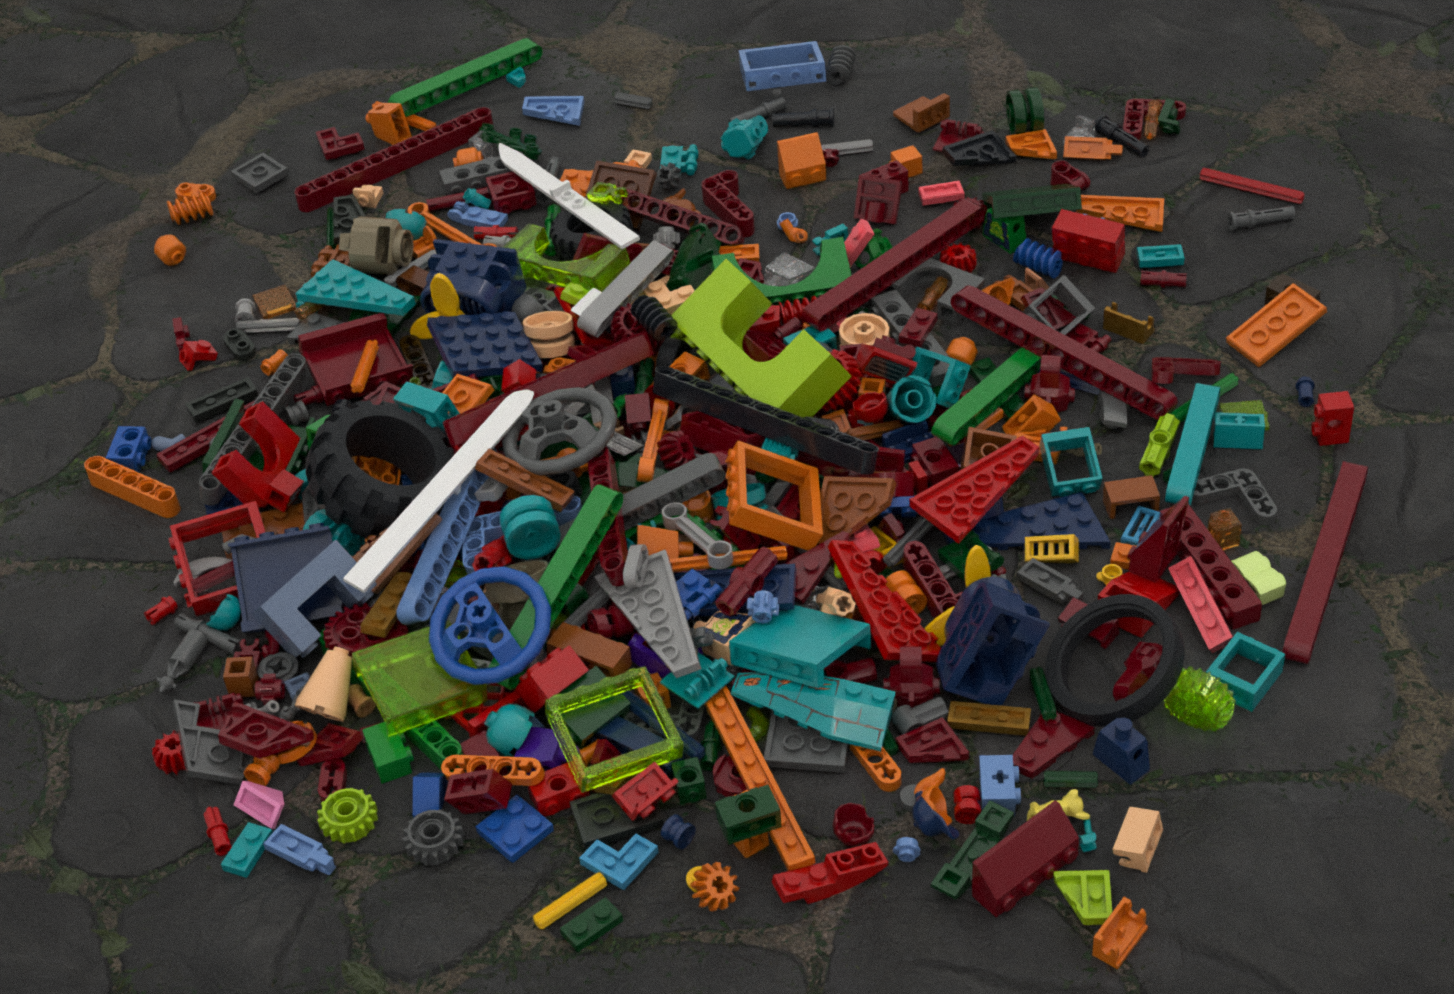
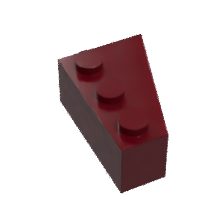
[680,411,765,452]

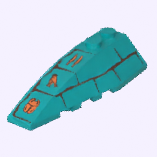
[731,672,896,752]

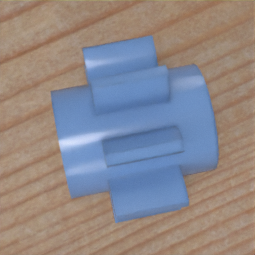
[747,590,779,623]

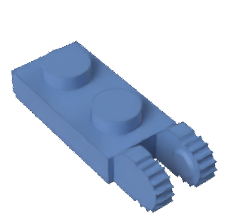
[447,201,508,227]

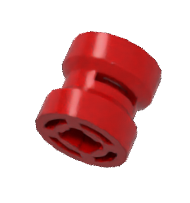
[953,785,982,824]

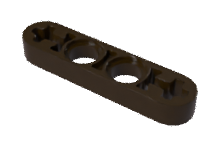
[399,335,435,388]

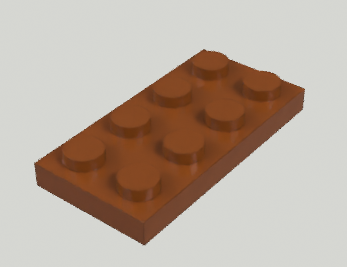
[222,503,305,560]

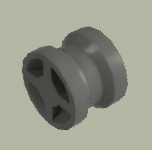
[283,400,310,426]

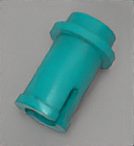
[463,188,491,209]

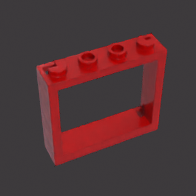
[168,501,265,616]

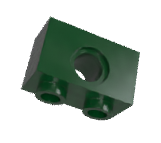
[715,785,782,845]

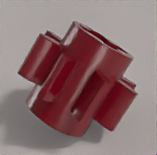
[255,673,285,705]

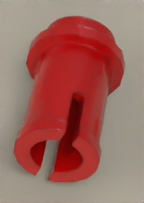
[144,596,178,625]

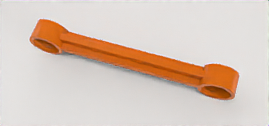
[408,202,497,247]
[637,398,669,483]

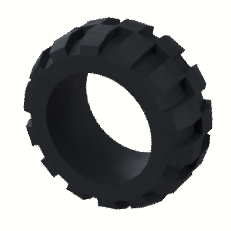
[306,400,455,538]

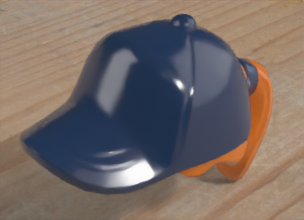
[912,768,959,840]

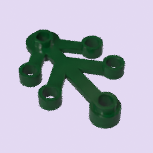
[478,123,542,159]

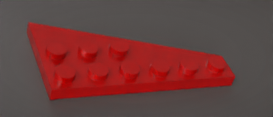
[909,435,1039,544]
[827,540,941,662]

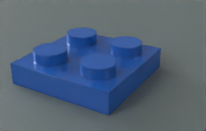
[476,795,554,863]

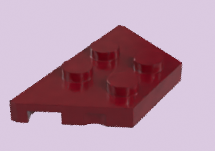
[218,702,314,759]

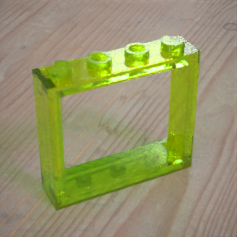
[545,666,684,793]

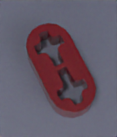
[318,758,347,802]

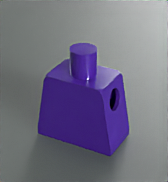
[511,726,580,775]

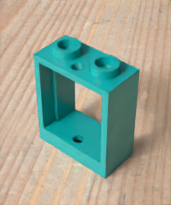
[909,347,971,408]
[393,382,460,441]
[1039,427,1103,497]
[1204,632,1285,712]

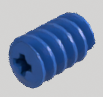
[1013,238,1063,279]

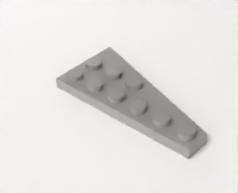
[594,549,701,678]

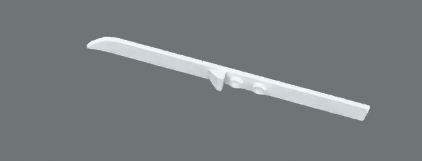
[499,143,640,249]
[343,390,534,593]

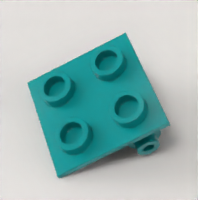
[660,652,734,709]

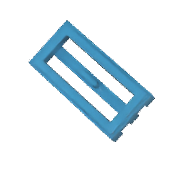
[1120,506,1160,546]

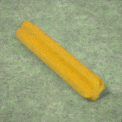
[533,872,607,929]

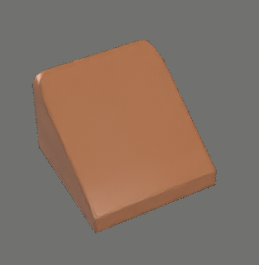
[1025,268,1049,290]

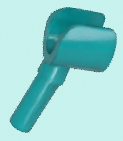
[1079,819,1097,852]

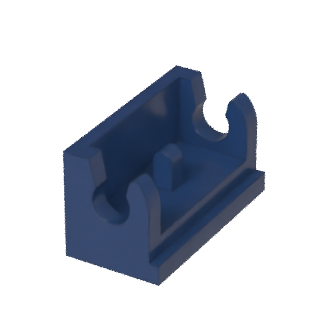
[882,420,934,464]

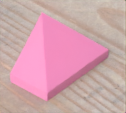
[234,781,284,829]

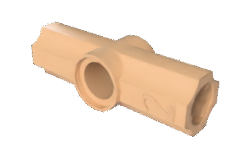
[816,587,856,617]

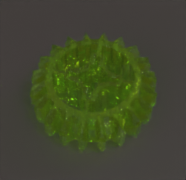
[1163,666,1236,732]

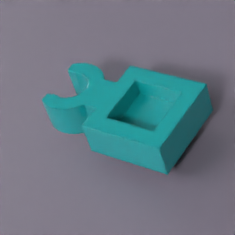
[812,224,848,255]

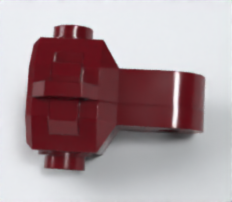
[1024,355,1075,413]
[1113,641,1163,701]
[884,646,940,708]

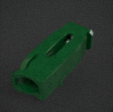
[666,223,721,291]

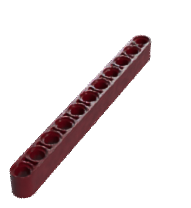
[294,107,494,212]
[801,199,986,331]
[950,285,1178,420]
[442,331,655,446]
[1282,461,1368,664]

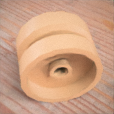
[523,311,575,358]
[839,313,890,346]

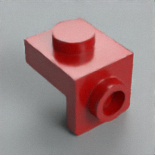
[179,340,218,371]

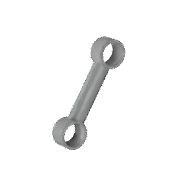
[662,502,733,569]

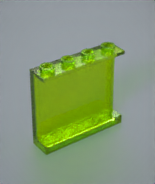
[352,620,487,737]

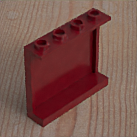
[298,313,413,406]

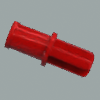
[203,807,232,856]

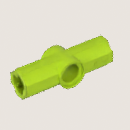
[1139,413,1180,477]

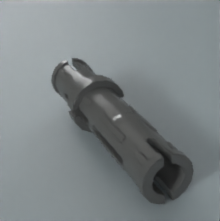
[728,96,787,123]
[174,613,241,655]

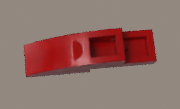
[772,842,888,904]

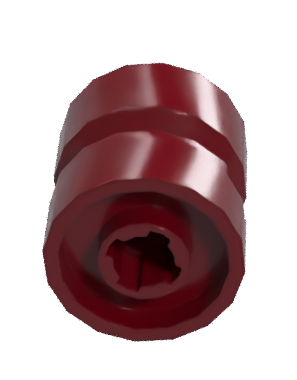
[587,605,633,640]

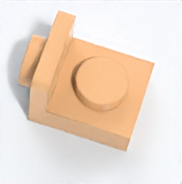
[353,185,383,208]

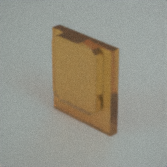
[253,284,297,319]

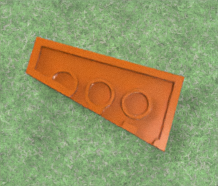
[1076,195,1164,232]

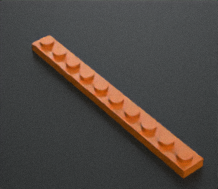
[704,685,815,871]

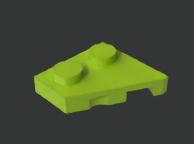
[1054,870,1112,925]

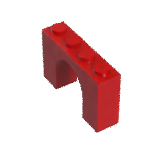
[211,401,301,508]

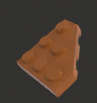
[815,476,896,547]

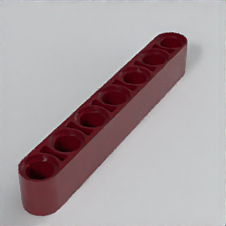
[605,185,745,246]
[587,445,628,586]

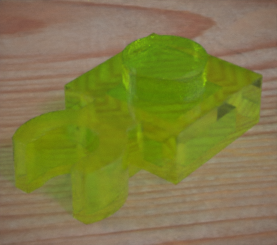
[587,182,628,204]

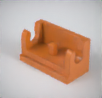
[1092,897,1148,969]

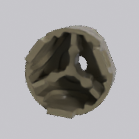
[339,216,414,275]

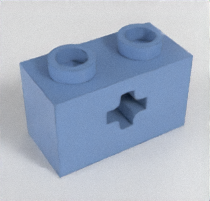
[979,755,1021,816]

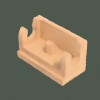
[1113,806,1163,873]

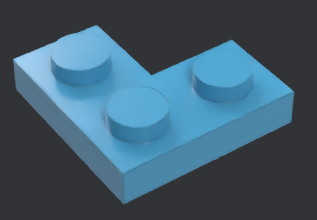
[579,833,659,890]

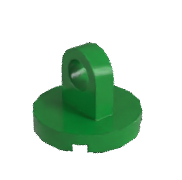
[854,228,893,269]

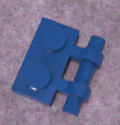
[676,569,722,621]

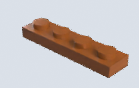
[475,449,575,512]

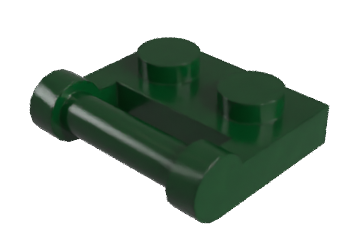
[938,530,1004,582]

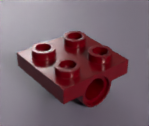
[854,175,902,224]

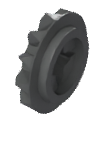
[257,652,299,682]

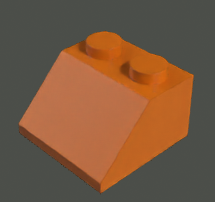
[777,132,826,189]

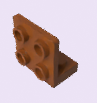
[893,93,950,133]

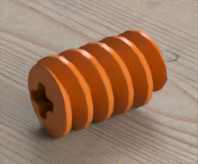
[167,192,214,225]

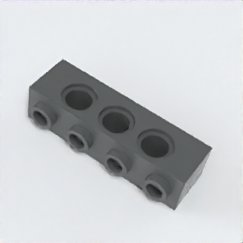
[439,151,519,195]

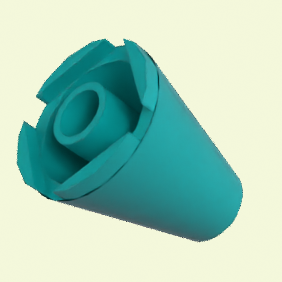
[886,375,936,423]

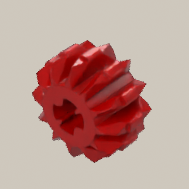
[940,242,977,274]
[152,730,186,775]

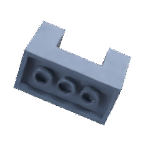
[252,540,377,658]

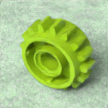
[317,788,378,843]

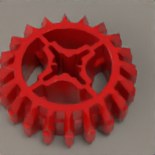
[819,349,863,412]

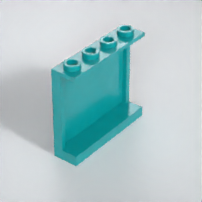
[729,605,871,688]

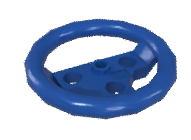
[429,566,551,685]

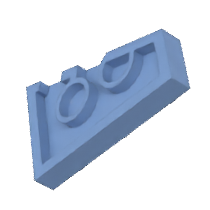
[522,96,585,126]

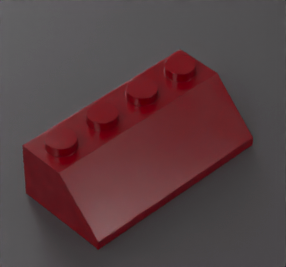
[972,800,1079,917]

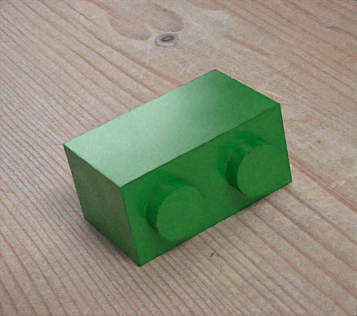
[362,719,414,784]

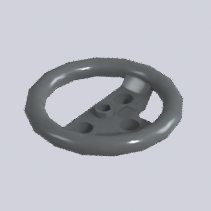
[502,387,618,475]

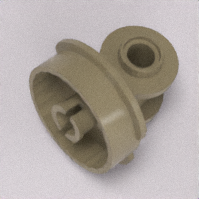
[484,560,555,632]

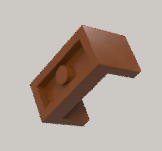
[1103,475,1160,519]

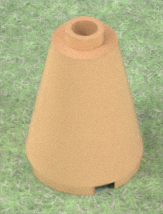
[295,646,353,722]

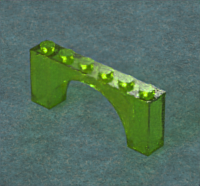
[502,224,630,292]

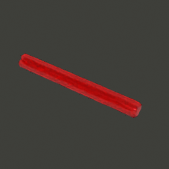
[1200,168,1305,204]

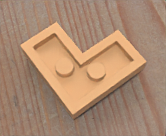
[642,280,695,314]

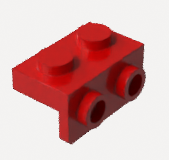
[612,762,679,821]

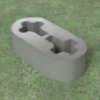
[623,544,649,588]

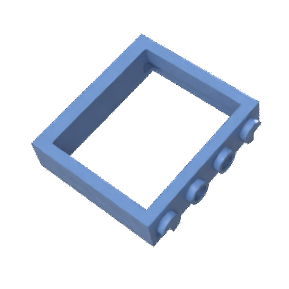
[738,41,826,91]

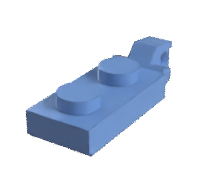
[263,824,336,875]

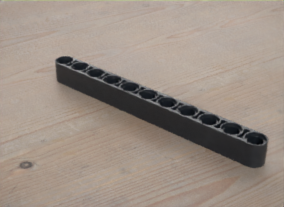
[653,366,879,475]

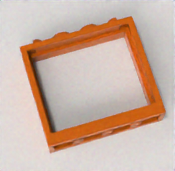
[725,441,823,551]

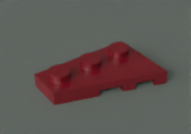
[1013,711,1095,779]

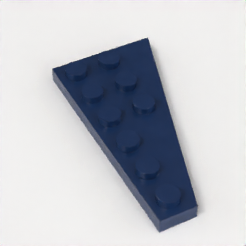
[943,492,1111,550]

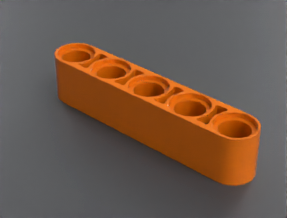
[84,456,181,518]

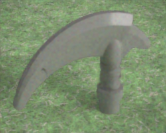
[174,557,232,596]

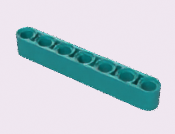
[1165,383,1220,506]

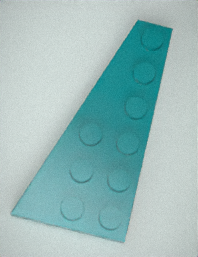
[295,259,416,316]

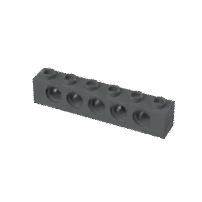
[870,290,958,388]

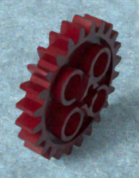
[323,603,408,666]

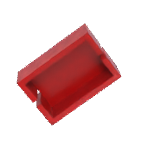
[1052,209,1125,273]

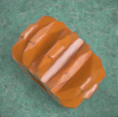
[690,862,740,912]

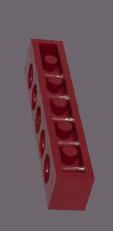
[1159,504,1262,630]

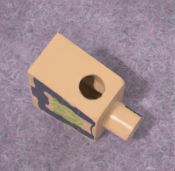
[693,611,756,666]

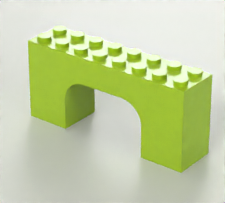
[671,259,851,417]

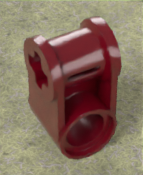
[1050,161,1090,190]

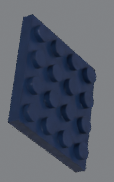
[427,311,542,379]

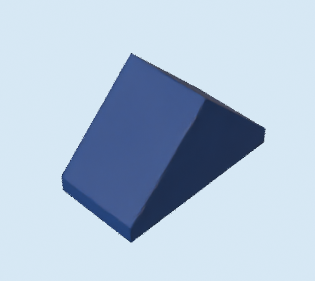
[413,772,448,818]

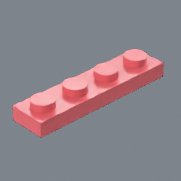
[1168,556,1233,654]

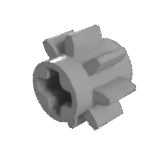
[653,227,680,249]

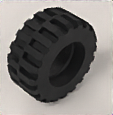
[550,197,635,269]

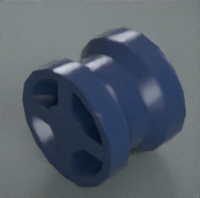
[661,814,696,849]

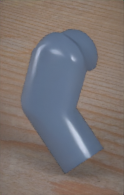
[151,434,185,452]

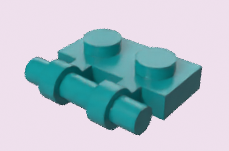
[660,144,699,176]

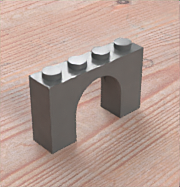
[883,258,985,326]

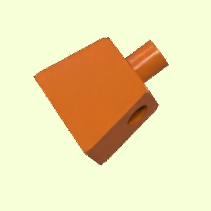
[365,103,412,145]
[637,525,693,559]

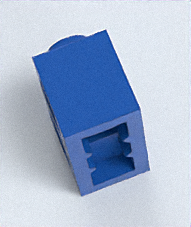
[106,426,152,473]

